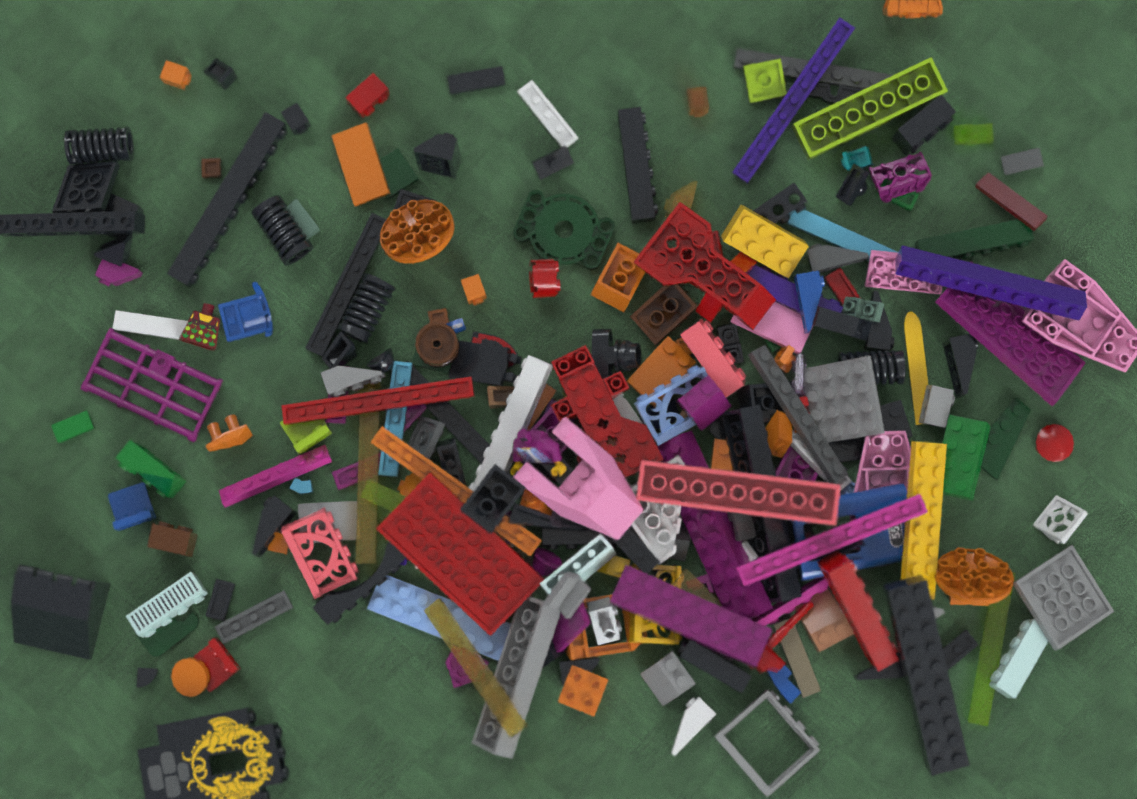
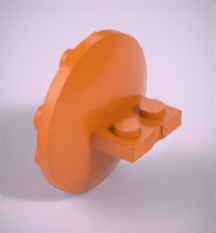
[380,200,455,264]
[934,547,1014,606]

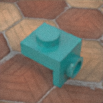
[841,146,873,171]

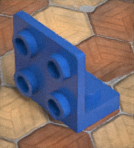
[108,482,156,531]

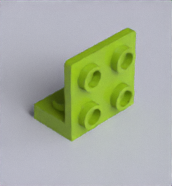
[280,420,333,455]

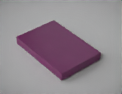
[552,601,591,652]

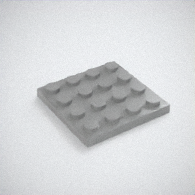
[801,356,885,442]
[1013,545,1114,651]

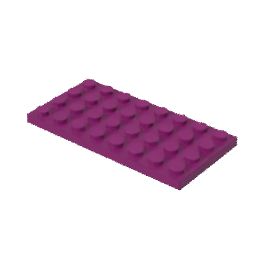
[935,261,1086,406]

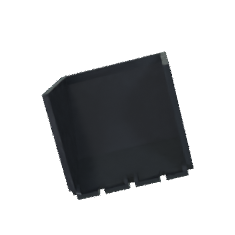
[11,564,111,660]

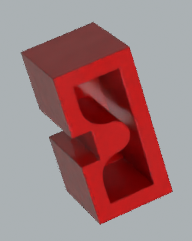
[345,73,390,119]

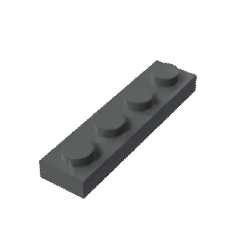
[215,590,294,644]

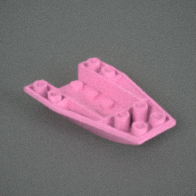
[1022,259,1137,373]
[850,431,911,549]

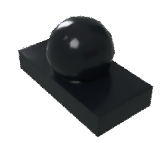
[835,164,870,206]

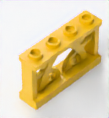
[629,564,684,645]

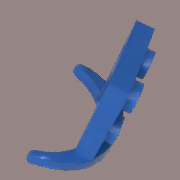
[218,282,273,342]

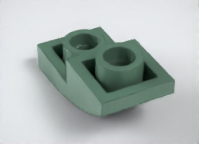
[841,296,884,323]

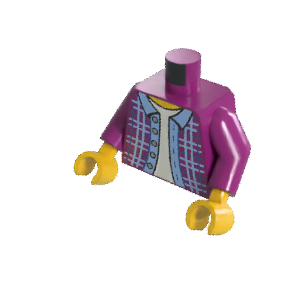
[510,428,566,477]

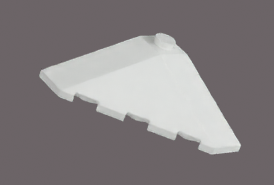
[630,456,685,564]

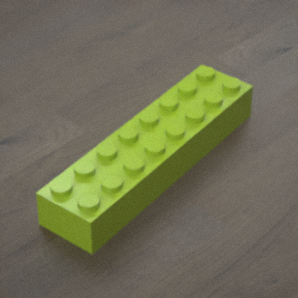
[792,57,948,160]

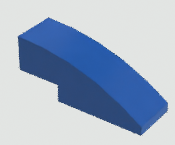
[766,665,801,704]

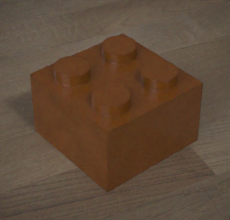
[147,521,198,557]

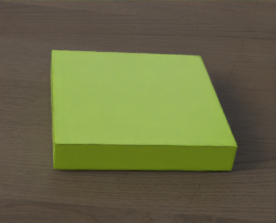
[743,58,787,103]

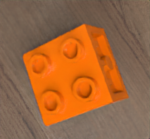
[558,666,608,716]

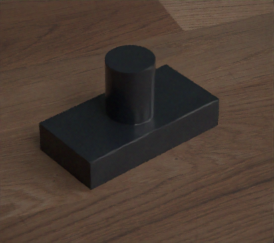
[532,145,574,180]

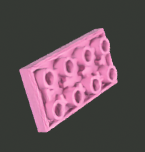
[865,250,942,294]
[730,302,813,355]

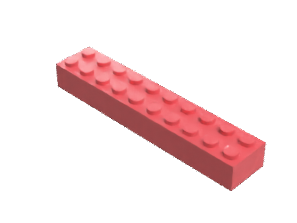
[636,460,841,525]

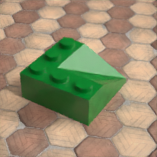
[115,440,187,499]

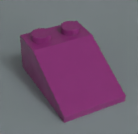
[775,445,818,481]

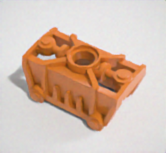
[883,0,943,18]

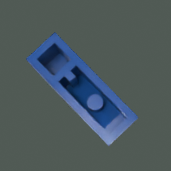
[794,271,824,334]

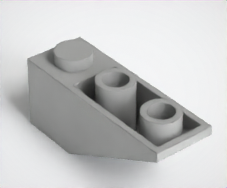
[321,366,386,397]

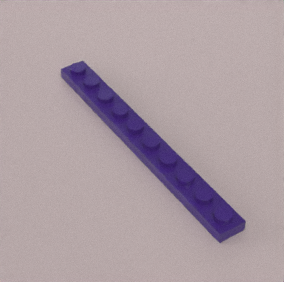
[732,18,855,184]

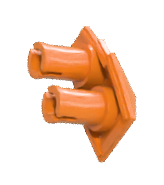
[205,414,253,452]

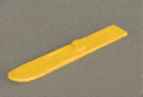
[904,312,928,425]

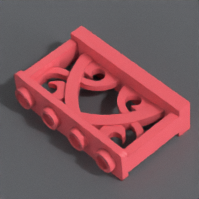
[281,507,359,599]

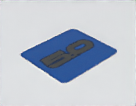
[446,318,466,334]

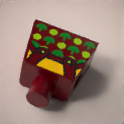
[178,303,220,351]

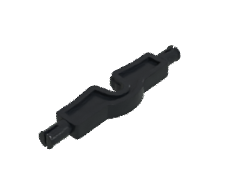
[792,83,864,105]

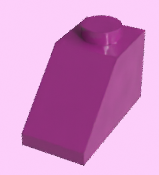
[95,260,143,287]

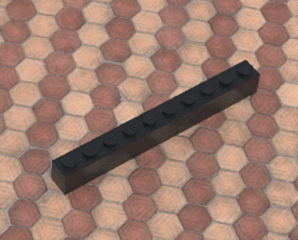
[167,112,287,288]

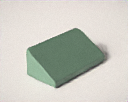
[286,198,320,240]

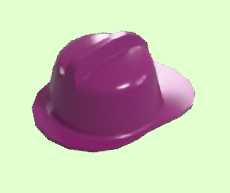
[532,548,563,576]

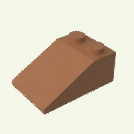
[795,589,854,652]

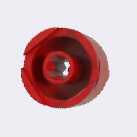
[529,259,560,298]

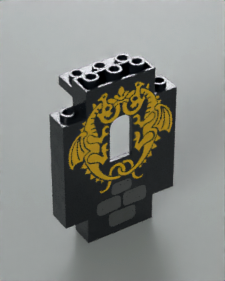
[137,707,289,799]

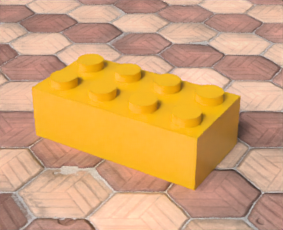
[721,204,809,279]

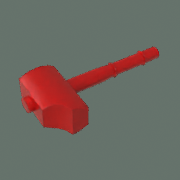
[748,601,814,674]

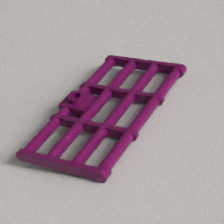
[80,327,223,442]

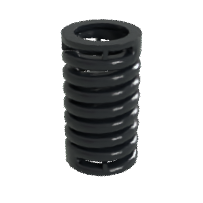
[64,126,134,165]
[251,195,314,266]
[337,273,396,344]
[838,350,905,385]

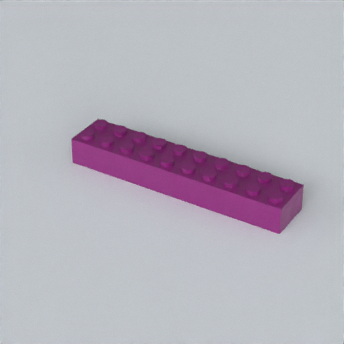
[657,431,773,619]

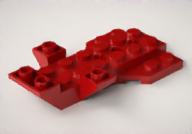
[633,202,776,330]
[551,345,664,479]

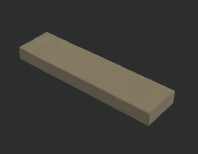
[774,618,821,698]

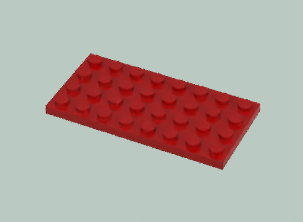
[376,471,545,636]

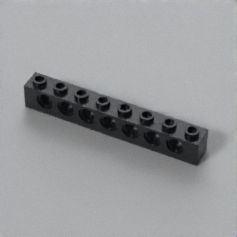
[0,211,145,237]

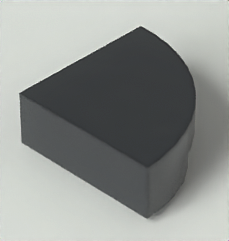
[136,668,158,687]

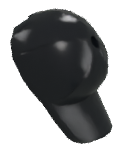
[366,348,394,373]

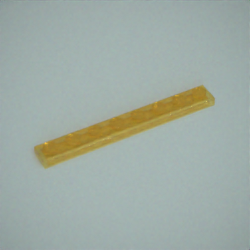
[424,598,528,738]

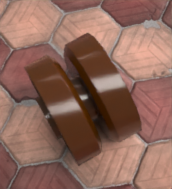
[415,322,459,368]

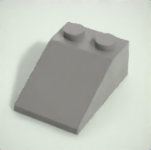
[298,501,361,544]

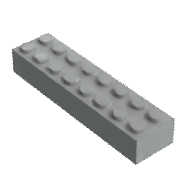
[472,596,560,759]

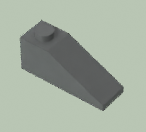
[807,244,869,273]

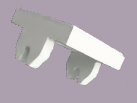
[1033,495,1088,544]

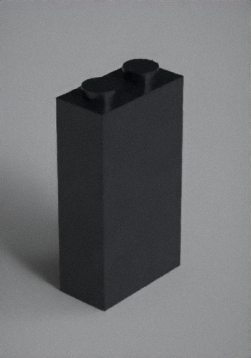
[677,639,752,693]

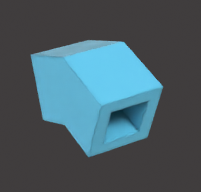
[290,478,313,495]

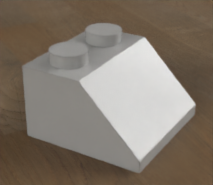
[640,651,695,706]

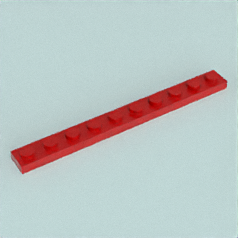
[282,377,475,425]

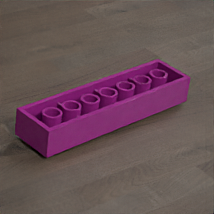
[610,565,772,668]

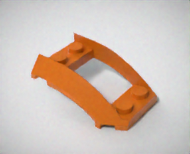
[565,594,648,660]

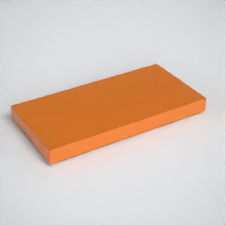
[331,122,390,206]

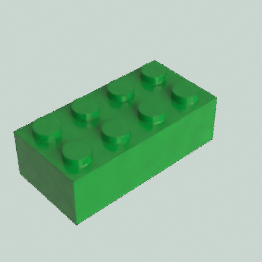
[942,415,991,501]

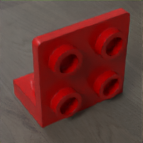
[193,638,241,692]

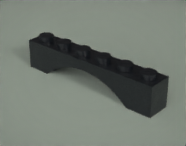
[312,541,409,625]

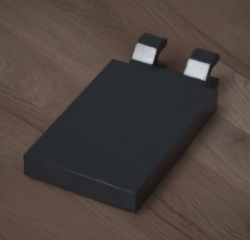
[449,341,522,387]

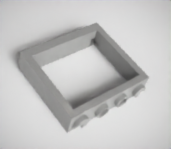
[714,690,820,797]

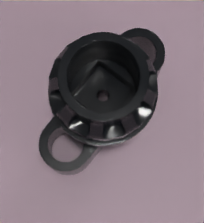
[592,329,641,379]

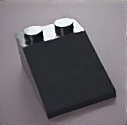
[942,334,978,399]
[737,381,800,423]
[460,464,526,534]
[252,495,297,558]

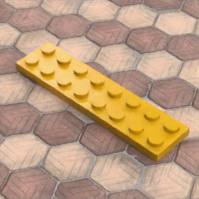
[901,441,947,600]

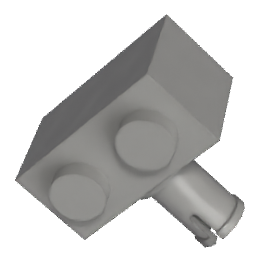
[587,597,622,645]

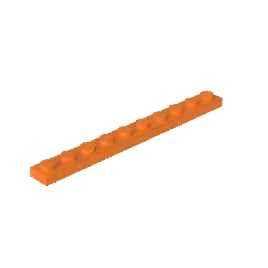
[370,426,542,556]

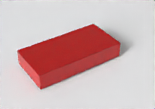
[824,267,860,307]

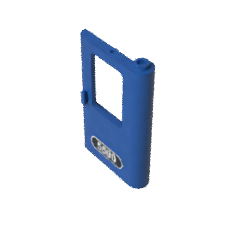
[788,483,907,581]

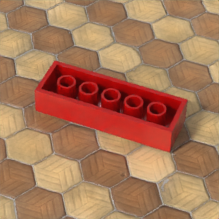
[817,551,899,672]

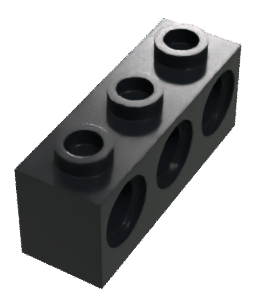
[754,182,808,225]

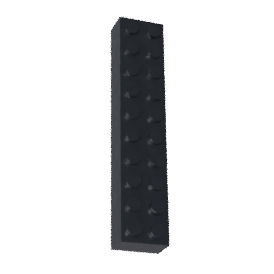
[721,405,802,602]
[883,574,970,776]

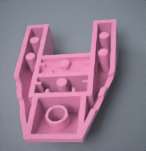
[514,417,644,540]

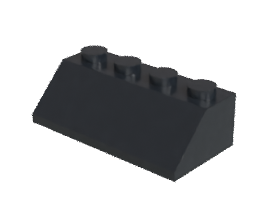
[414,133,461,179]

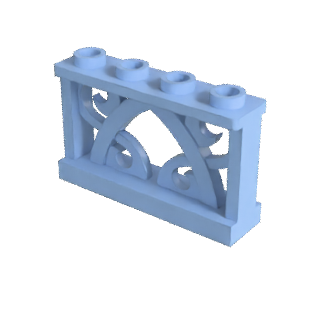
[634,365,707,446]

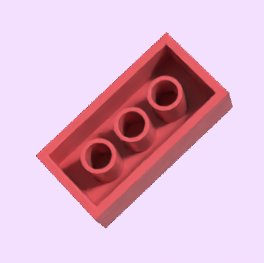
[680,319,747,397]

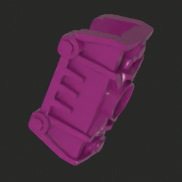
[868,151,932,203]

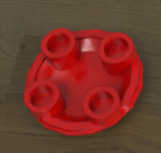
[1036,424,1074,462]

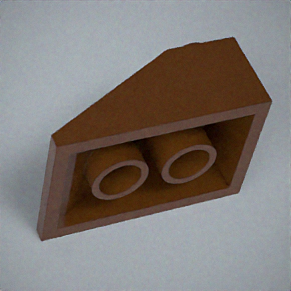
[630,284,699,345]

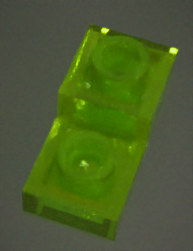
[954,123,994,145]

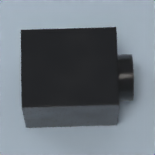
[281,103,311,135]

